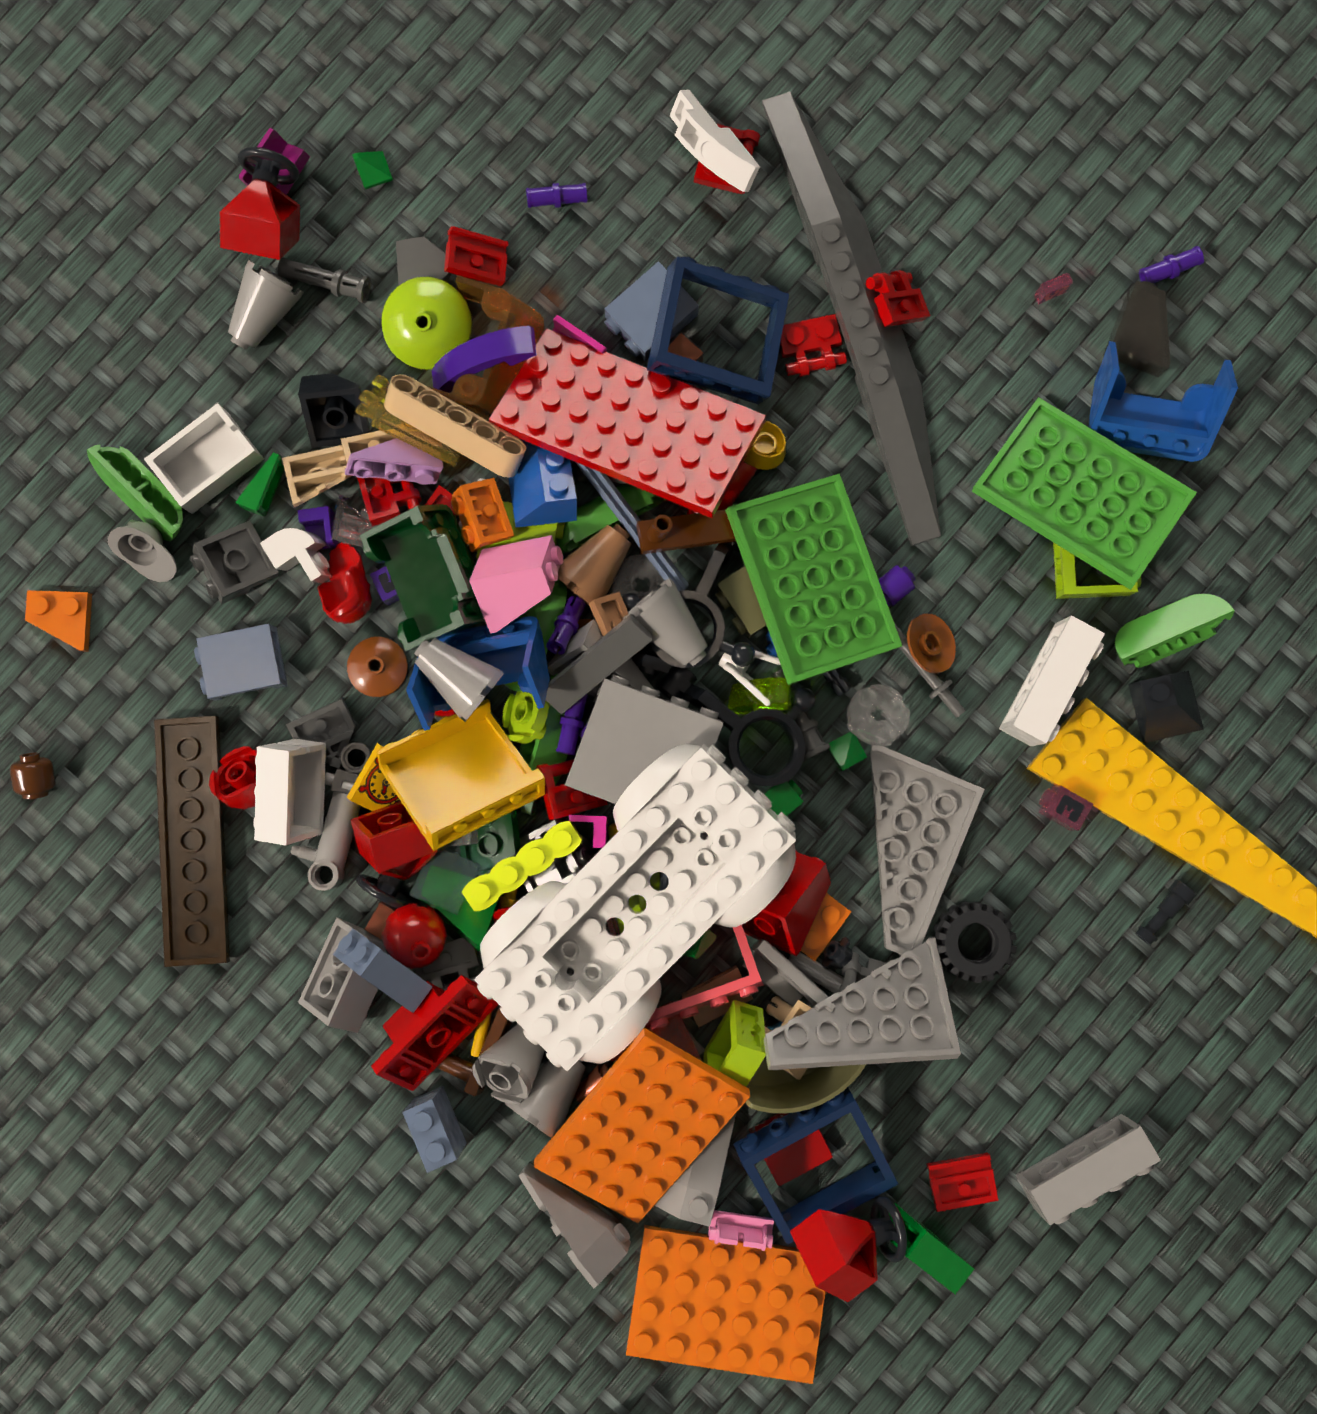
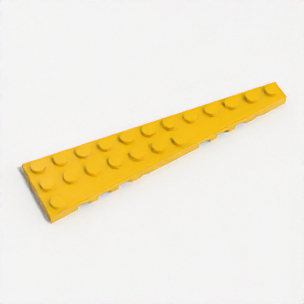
[1026,698,1317,938]

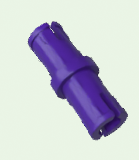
[526,183,587,208]
[1139,246,1204,287]
[546,596,586,655]
[556,694,588,755]

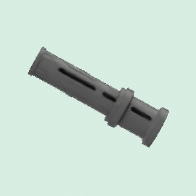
[278,257,371,304]
[768,669,831,760]

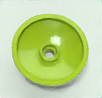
[382,277,472,370]

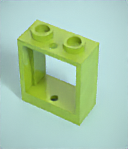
[1053,542,1141,599]
[704,1000,766,1087]

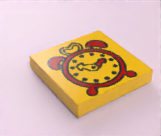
[346,743,401,811]

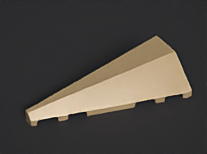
[282,424,427,507]

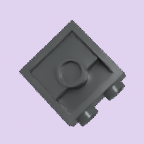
[190,520,279,604]
[520,817,592,893]

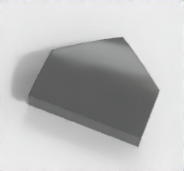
[396,237,452,286]
[286,698,356,769]

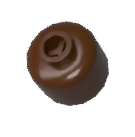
[10,752,55,799]

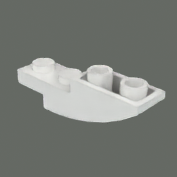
[670,90,760,192]

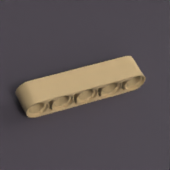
[384,374,526,478]

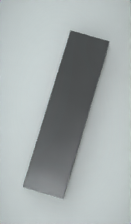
[546,614,652,714]

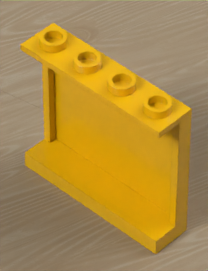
[377,699,545,851]

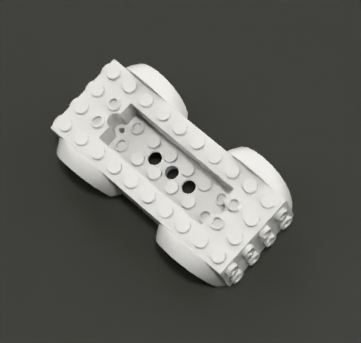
[474,744,796,1071]

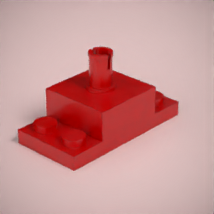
[371,975,499,1091]

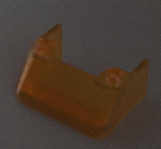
[427,275,545,421]

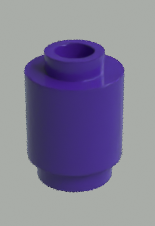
[878,565,916,607]

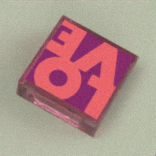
[1034,273,1073,305]

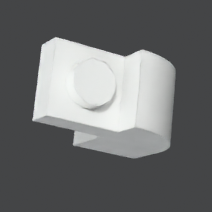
[260,528,332,583]

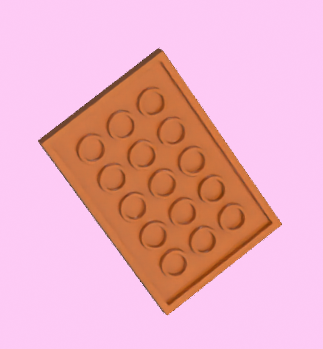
[534,1028,750,1223]
[626,1225,826,1384]

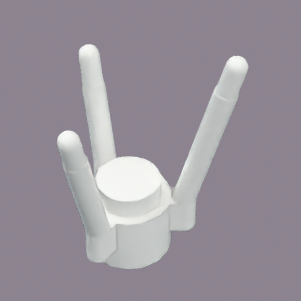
[719,650,781,706]

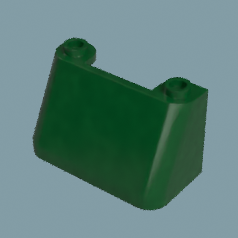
[359,504,485,651]

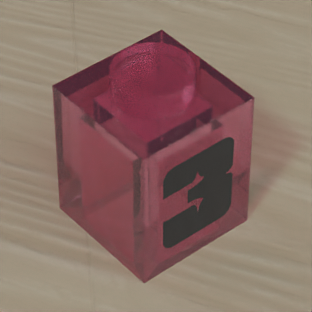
[1038,786,1093,831]

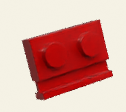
[444,226,508,286]
[926,1152,999,1212]

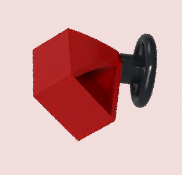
[220,147,300,260]
[350,802,438,908]
[790,1197,907,1302]

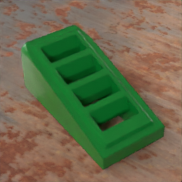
[236,452,285,517]

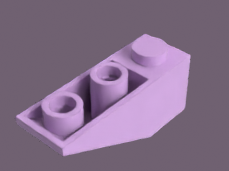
[345,433,443,485]

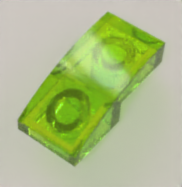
[728,677,792,715]

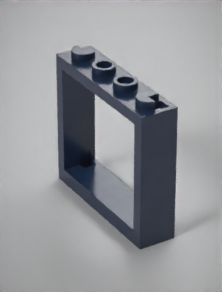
[647,256,789,405]
[734,1087,898,1245]

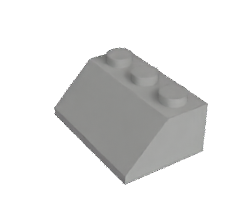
[298,917,387,1033]

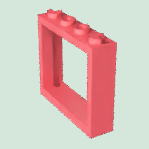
[608,904,763,1030]

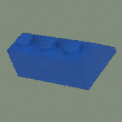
[508,439,577,527]

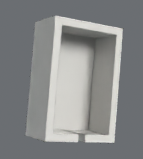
[144,403,264,514]
[254,739,326,845]

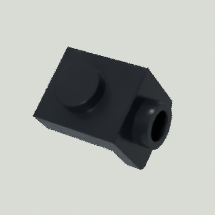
[631,642,671,675]

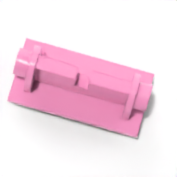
[708,1210,774,1251]

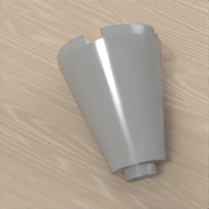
[228,260,304,350]
[622,578,707,666]
[414,638,504,721]
[472,1024,545,1104]
[505,1060,586,1138]

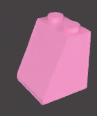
[469,535,563,634]

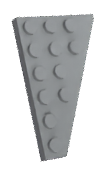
[870,742,985,955]
[764,938,961,1070]

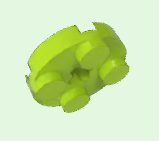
[502,691,551,744]

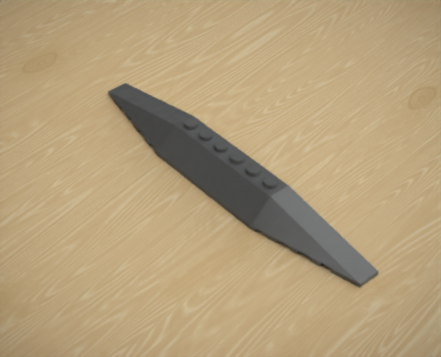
[762,92,941,546]

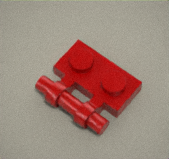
[866,270,930,327]
[780,314,847,377]
[357,477,421,526]

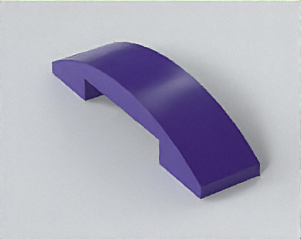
[432,326,537,396]

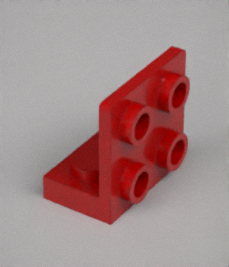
[749,1113,832,1186]

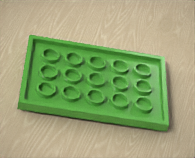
[972,397,1197,590]
[725,473,902,685]

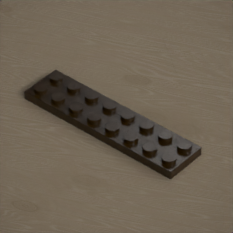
[154,716,230,967]

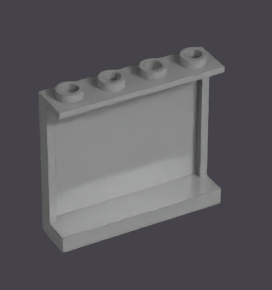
[565,674,724,804]

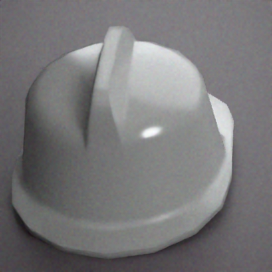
[108,520,177,582]

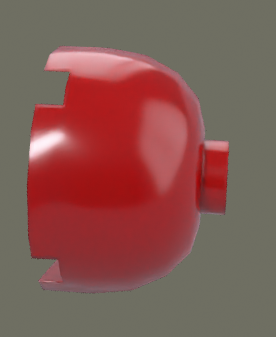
[209,746,257,809]
[381,903,447,969]

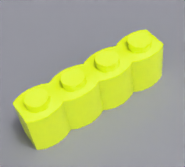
[462,821,583,911]

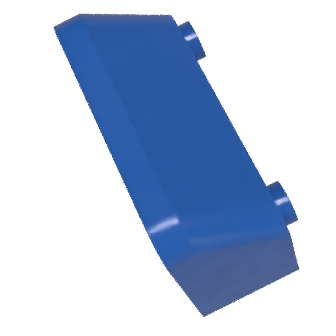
[1088,341,1238,462]
[406,616,550,731]

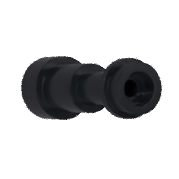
[1135,880,1196,945]

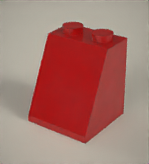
[742,850,831,957]

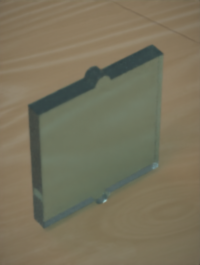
[410,848,480,915]

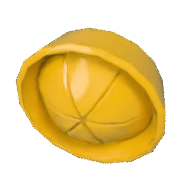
[744,421,786,470]

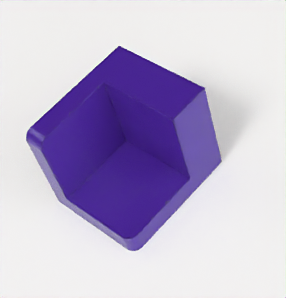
[297,506,338,550]

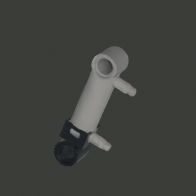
[291,742,373,891]

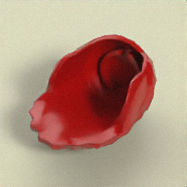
[318,542,372,624]

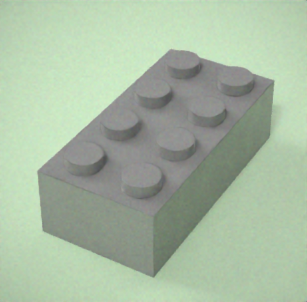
[1016,1114,1161,1225]

